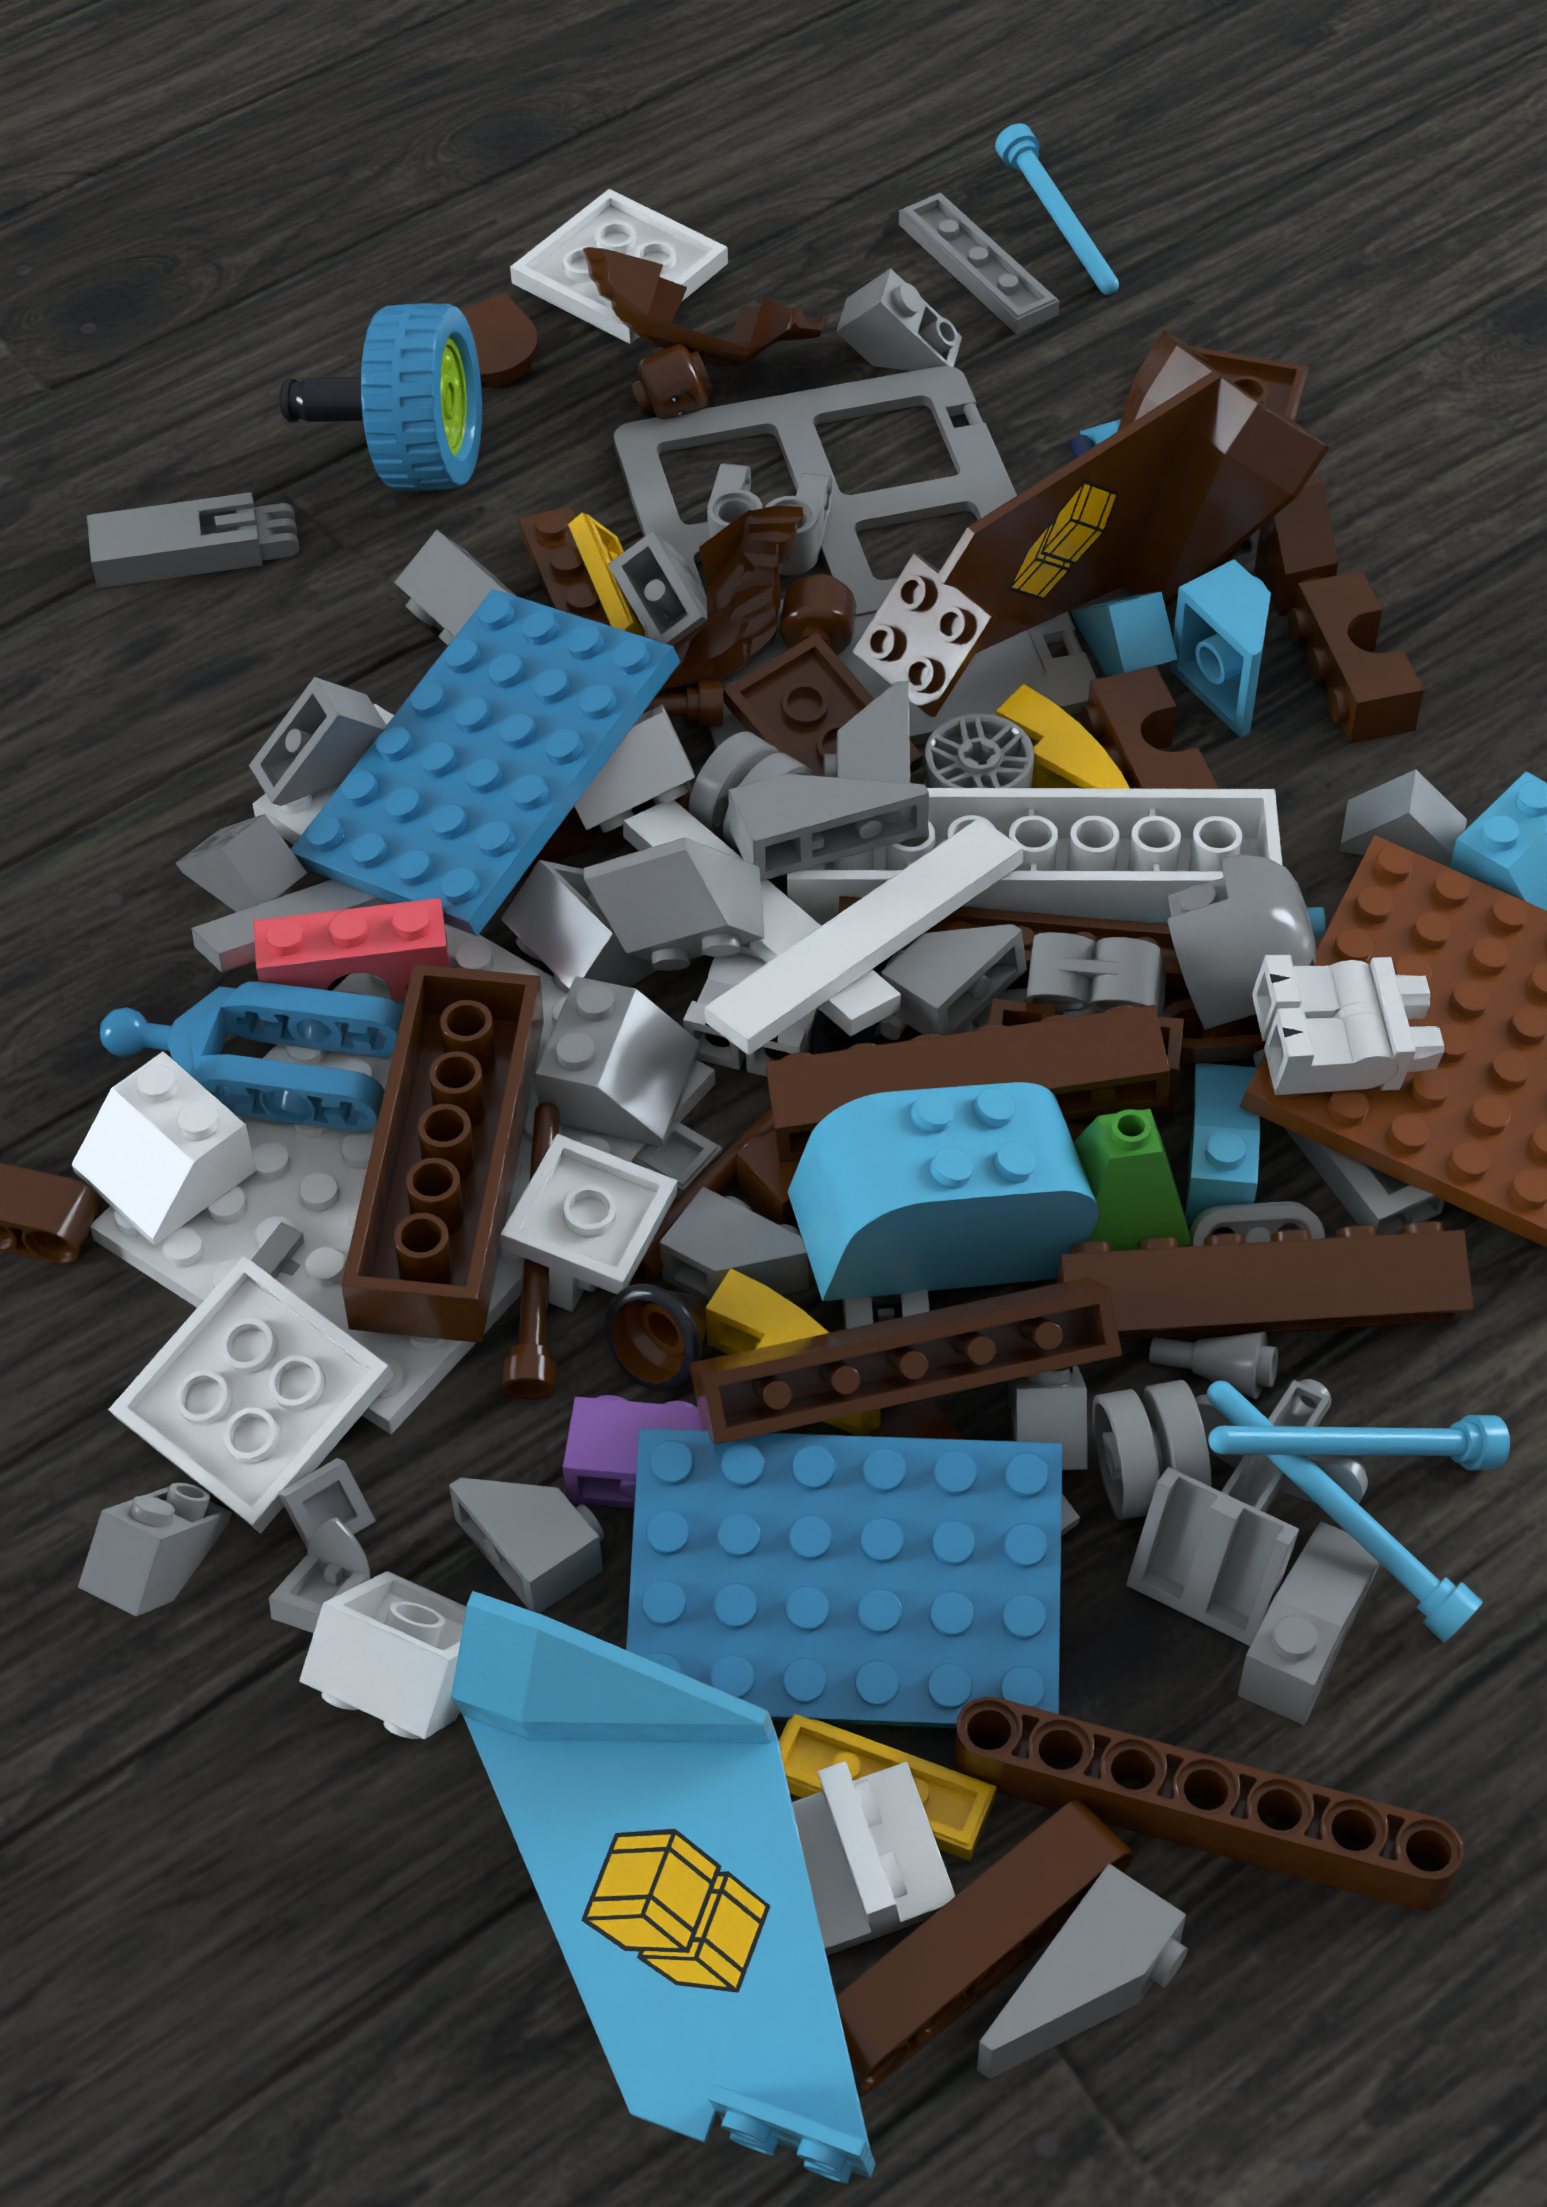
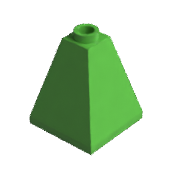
[1073,1109,1193,1251]

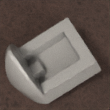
[269,1517,371,1633]

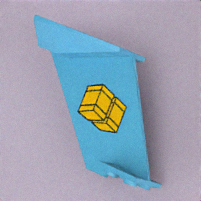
[451,1591,876,2184]

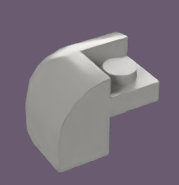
[1167,854,1317,1030]

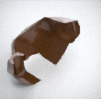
[583,247,828,366]
[644,506,803,689]

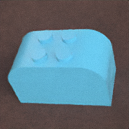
[787,1082,1099,1301]

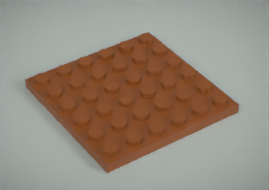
[1239,835,1547,1247]

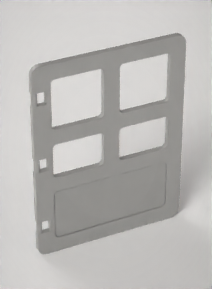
[614,366,1097,751]

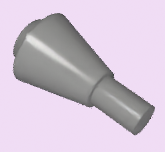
[1149,1332,1278,1399]

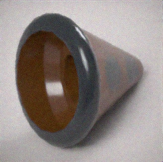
[605,1283,709,1392]

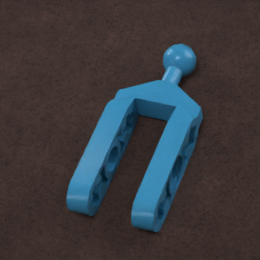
[100,982,403,1132]

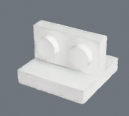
[500,1134,678,1312]
[792,1761,955,1956]

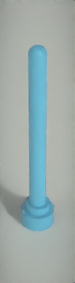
[995,123,1119,295]
[1207,1380,1483,1643]
[1208,1415,1510,1470]

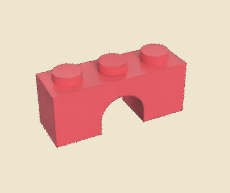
[253,898,450,1001]

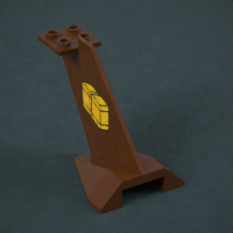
[852,330,1330,717]

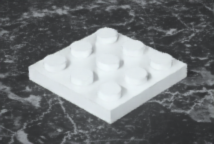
[510,189,728,344]
[108,1255,396,1534]

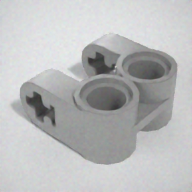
[707,463,832,575]
[1026,932,1166,1016]

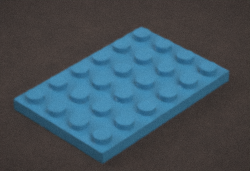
[291,589,681,936]
[626,1428,1062,1728]

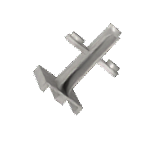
[1126,1379,1368,1646]

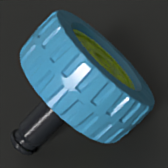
[279,303,482,491]

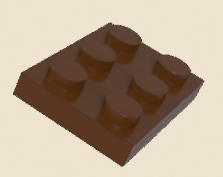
[723,633,923,776]

